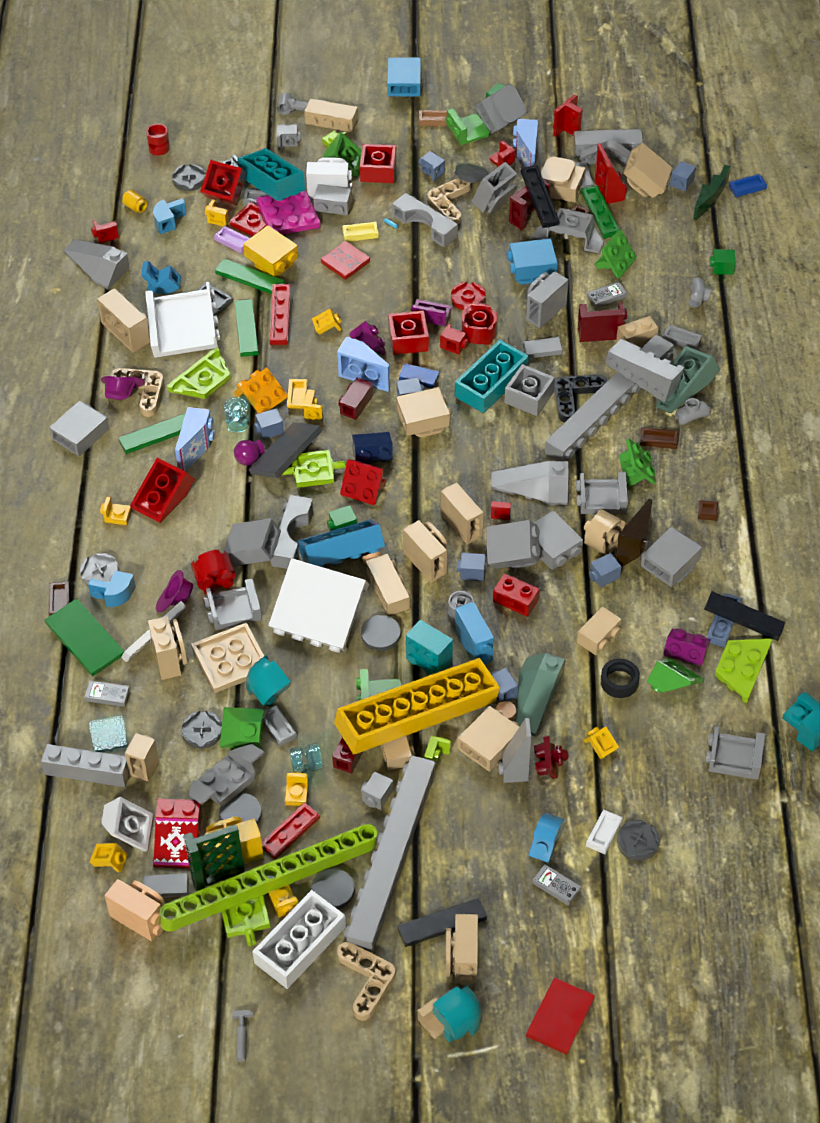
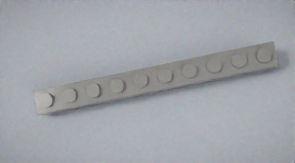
[545,335,674,461]
[344,755,435,953]

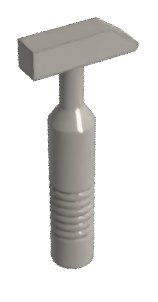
[232,1010,255,1062]

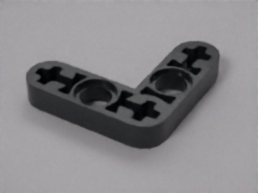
[554,375,607,422]

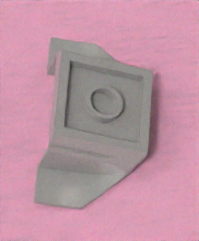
[532,208,604,253]
[189,744,265,806]

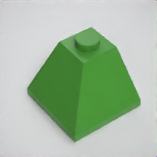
[323,132,362,177]
[646,658,705,693]
[220,707,265,749]

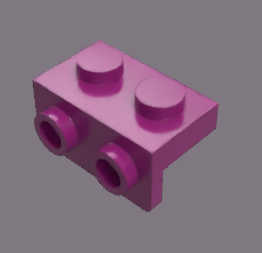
[411,299,451,326]
[349,321,386,355]
[663,628,710,666]

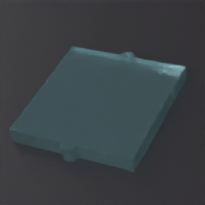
[89,715,128,752]

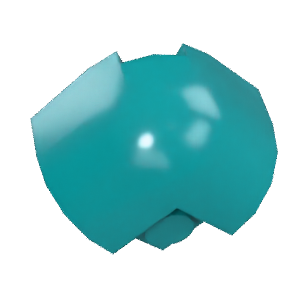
[246,655,291,707]
[782,692,820,752]
[433,985,482,1043]

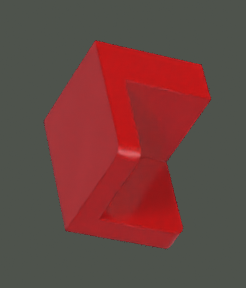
[490,140,515,167]

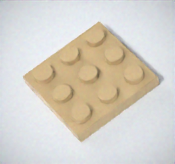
[191,622,264,693]

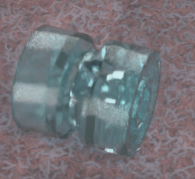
[224,397,250,432]
[289,742,324,773]

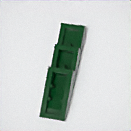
[693,165,730,220]

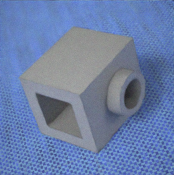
[361,771,393,810]

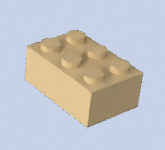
[97,288,150,353]

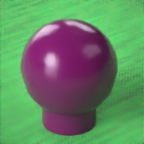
[234,440,265,466]

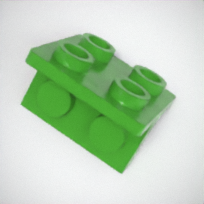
[595,230,637,278]
[619,438,656,487]

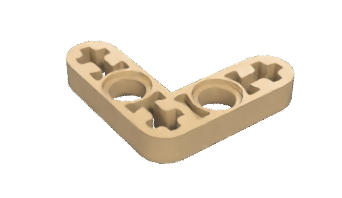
[427,178,471,225]
[111,368,164,417]
[337,942,395,1021]

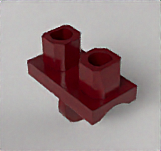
[534,736,569,779]

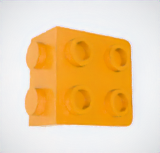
[233,367,288,414]

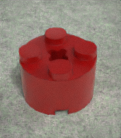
[461,303,498,345]
[191,550,236,594]

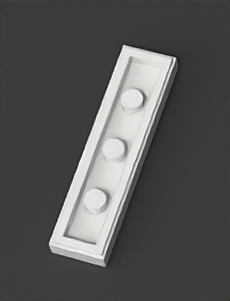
[121,601,186,662]

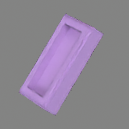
[214,226,250,254]

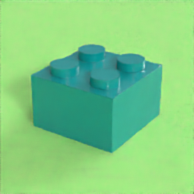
[406,619,453,675]

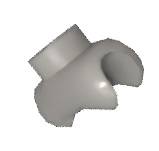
[688,277,711,308]
[675,398,711,425]

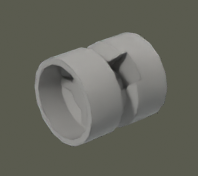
[448,591,474,626]

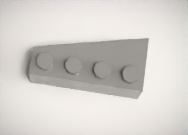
[605,339,684,403]

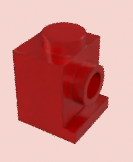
[440,324,469,355]

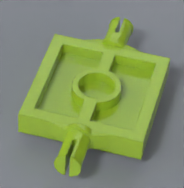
[282,450,345,488]
[222,892,270,946]

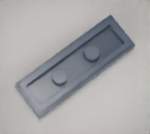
[706,593,743,648]

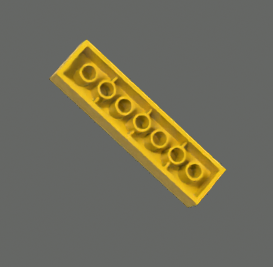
[334,658,500,755]

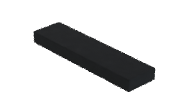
[520,165,560,228]
[704,591,785,641]
[397,898,487,947]

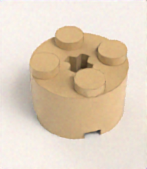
[584,509,627,555]

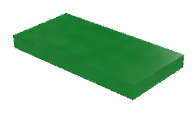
[44,599,125,677]

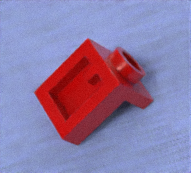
[91,220,119,244]

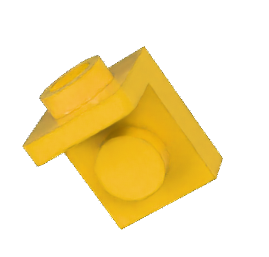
[205,200,229,227]
[312,309,342,335]
[304,389,323,420]
[100,497,131,525]
[584,726,619,759]
[285,772,308,806]
[90,843,128,872]
[269,885,298,918]

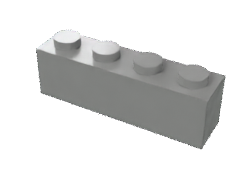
[573,129,643,157]
[41,744,129,787]

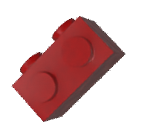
[493,574,539,617]

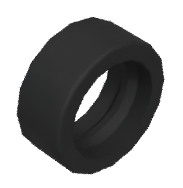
[600,658,640,698]

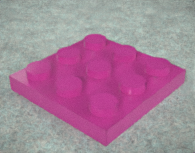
[256,189,320,235]

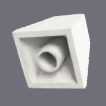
[101,797,153,852]

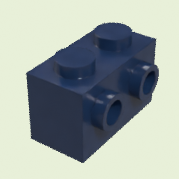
[352,432,393,463]

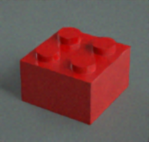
[360,144,397,183]
[200,160,247,206]
[388,310,429,355]

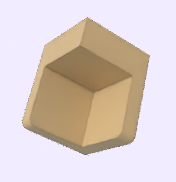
[418,997,444,1039]

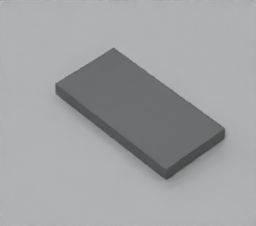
[249,422,322,478]

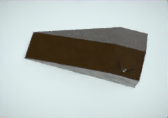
[616,499,652,567]

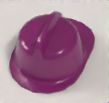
[101,376,145,400]
[156,570,193,612]

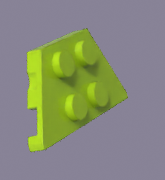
[167,347,231,399]
[715,639,772,703]

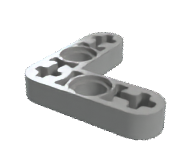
[579,140,631,168]

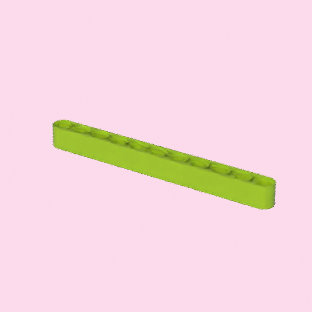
[160,824,378,932]

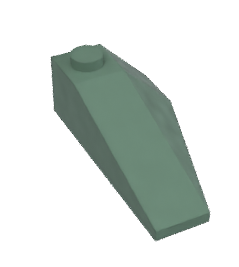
[656,346,720,414]

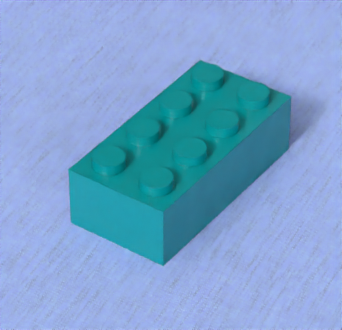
[238,148,305,201]
[455,339,529,414]

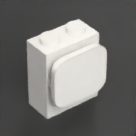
[306,158,352,199]

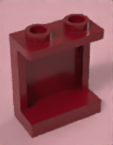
[509,181,550,231]
[577,302,627,342]

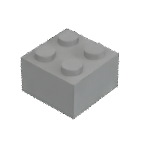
[504,364,555,416]

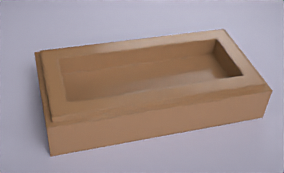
[419,110,447,126]

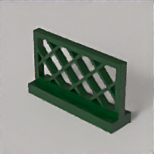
[183,825,245,892]

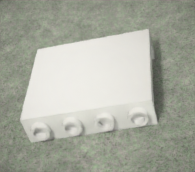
[145,282,220,358]
[268,558,369,653]

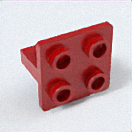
[553,94,583,137]
[340,459,386,505]

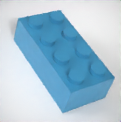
[297,519,385,568]

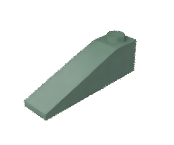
[517,653,565,736]

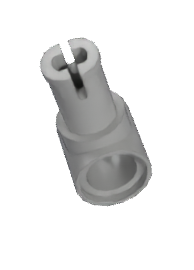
[276,93,309,115]

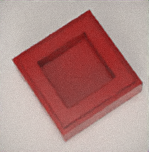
[491,501,511,520]

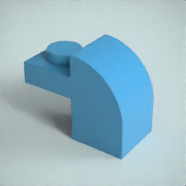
[153,199,186,234]
[141,260,181,294]
[88,570,135,607]
[528,812,566,863]

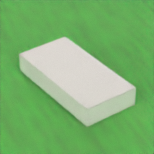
[586,809,623,854]

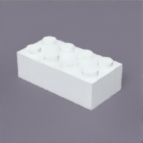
[253,890,346,989]

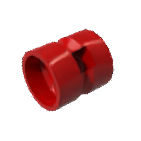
[146,123,170,156]

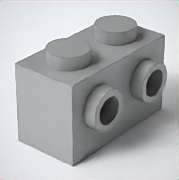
[313,184,352,215]

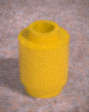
[122,190,148,213]

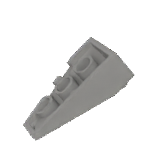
[64,240,130,289]
[491,461,568,505]
[498,718,531,783]

